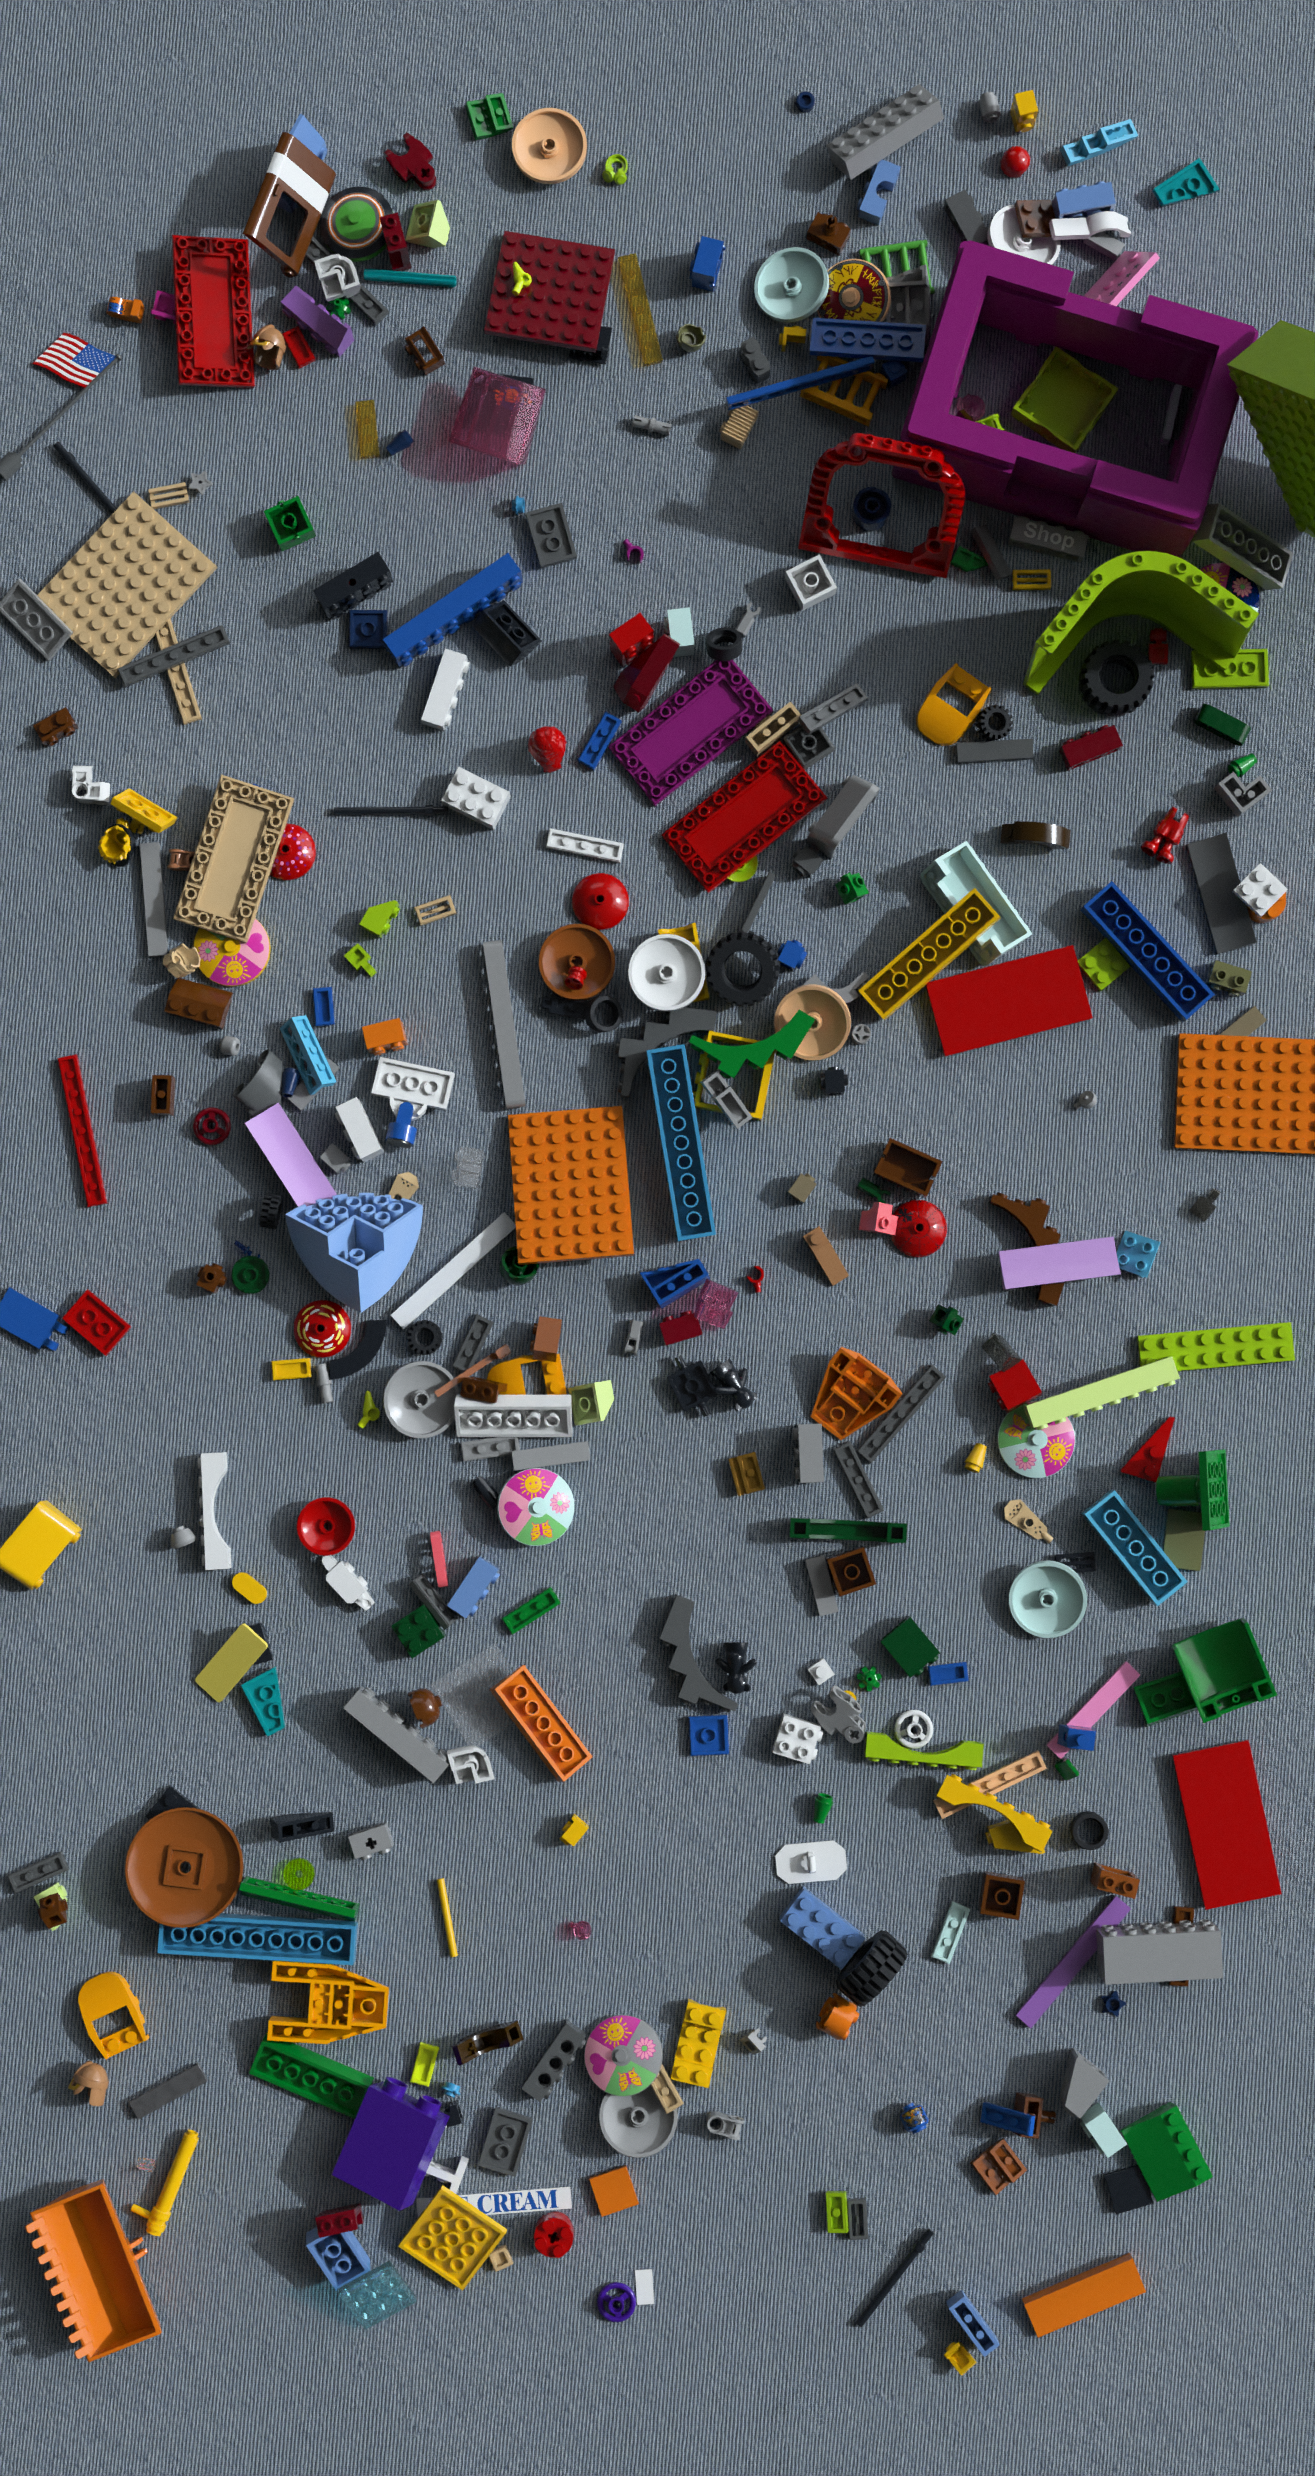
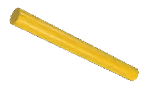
[436,1878,458,1957]

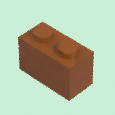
[530,1316,562,1362]

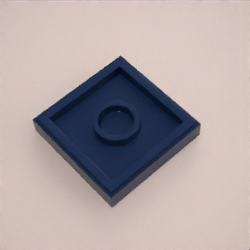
[349,610,388,649]

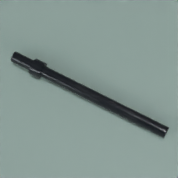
[54,442,117,514]
[334,805,448,816]
[856,2228,934,2327]

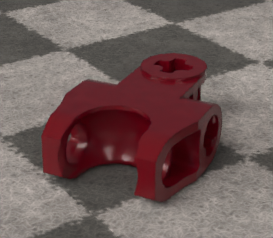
[384,132,437,190]

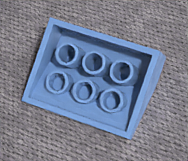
[277,114,327,213]

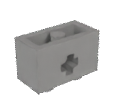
[348,1822,394,1860]

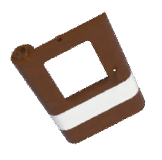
[243,132,336,278]

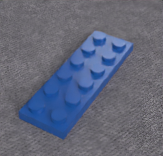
[810,318,926,362]

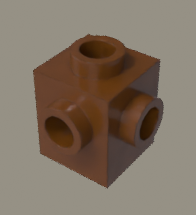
[196,1262,227,1294]
[38,1893,68,1929]

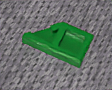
[950,546,988,572]

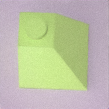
[405,200,450,248]
[568,1380,614,1426]

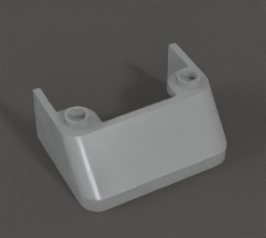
[807,775,880,859]

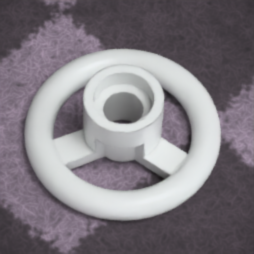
[894,1710,933,1749]

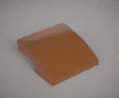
[970,2138,1027,2195]

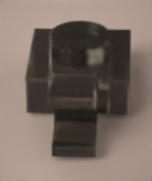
[1189,1188,1221,1222]

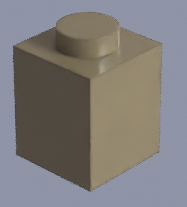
[787,1173,817,1204]

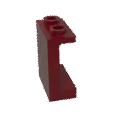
[380,212,411,271]
[315,2203,364,2238]

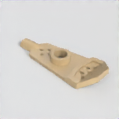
[389,1172,419,1200]
[1004,1499,1053,1544]

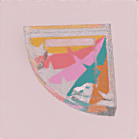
[136,2157,156,2173]

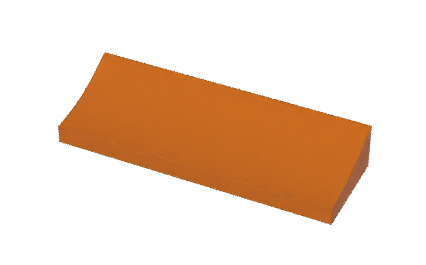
[489,1665,592,1782]
[1022,2253,1146,2338]

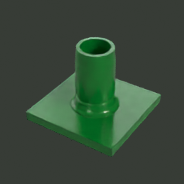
[1156,1449,1230,1531]

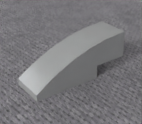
[700,1071,753,1129]

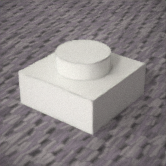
[808,1658,835,1685]

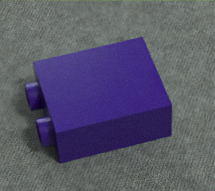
[332,2077,450,2211]

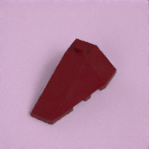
[613,634,680,713]

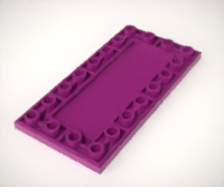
[608,659,774,806]

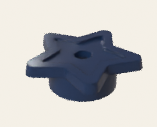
[1101,1991,1126,2017]

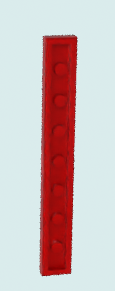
[57,1054,108,1208]

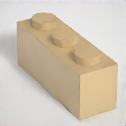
[745,702,801,757]

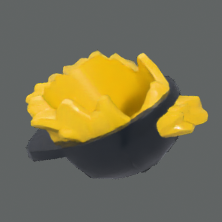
[98,818,135,867]

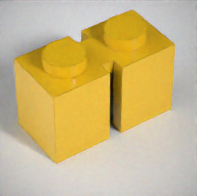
[1010,90,1038,132]

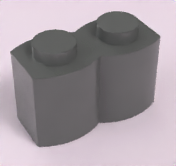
[740,337,770,384]

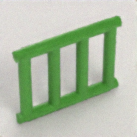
[859,240,935,294]

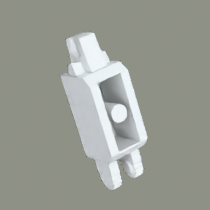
[322,1555,375,1611]

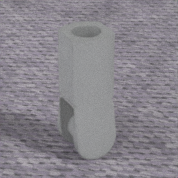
[624,1320,643,1356]

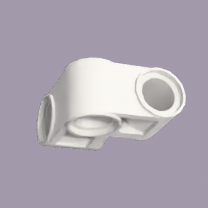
[72,765,110,805]

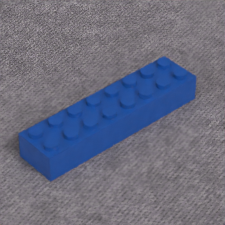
[383,553,523,668]
[1080,881,1215,1023]

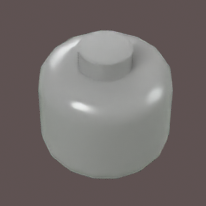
[219,1036,241,1056]

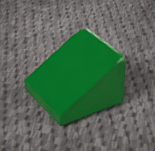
[1055,1757,1079,1781]

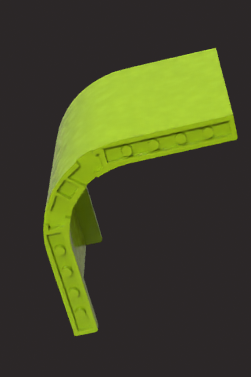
[1023,551,1259,695]

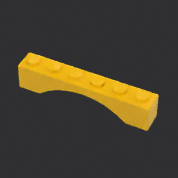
[936,1774,1053,1852]

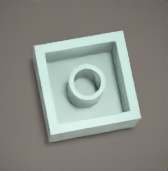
[664,607,694,657]
[1080,2102,1127,2158]

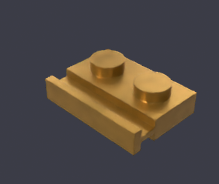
[728,1452,765,1496]

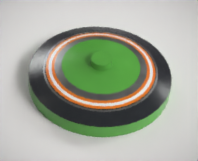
[320,186,393,262]

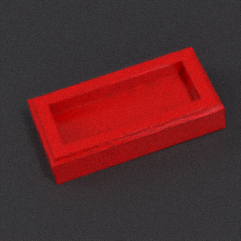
[282,326,316,369]

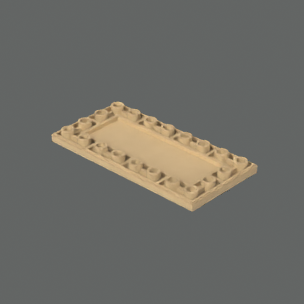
[173,775,295,943]

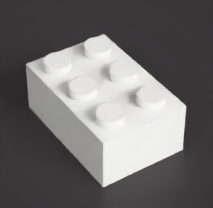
[441,767,511,830]
[335,1097,385,1162]

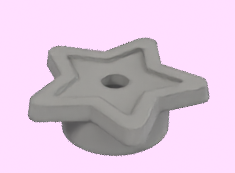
[189,471,213,495]

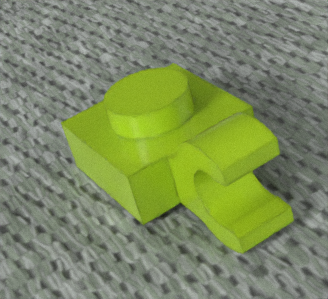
[344,943,377,977]

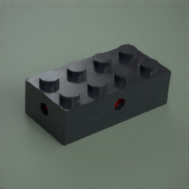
[313,552,393,620]

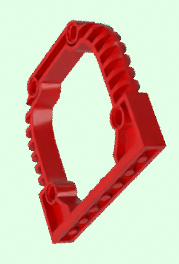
[798,433,965,578]

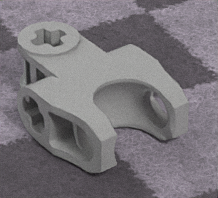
[810,1685,866,1743]

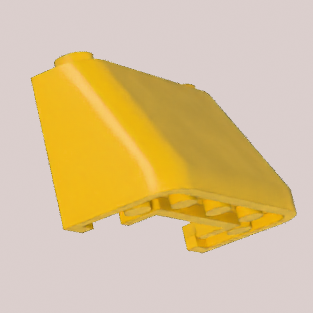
[0,1500,83,1590]

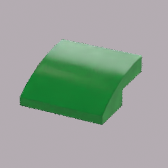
[465,93,514,140]

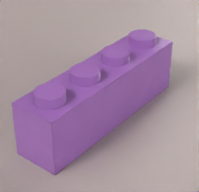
[281,285,354,357]

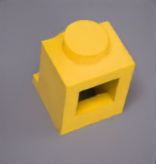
[559,1814,589,1847]

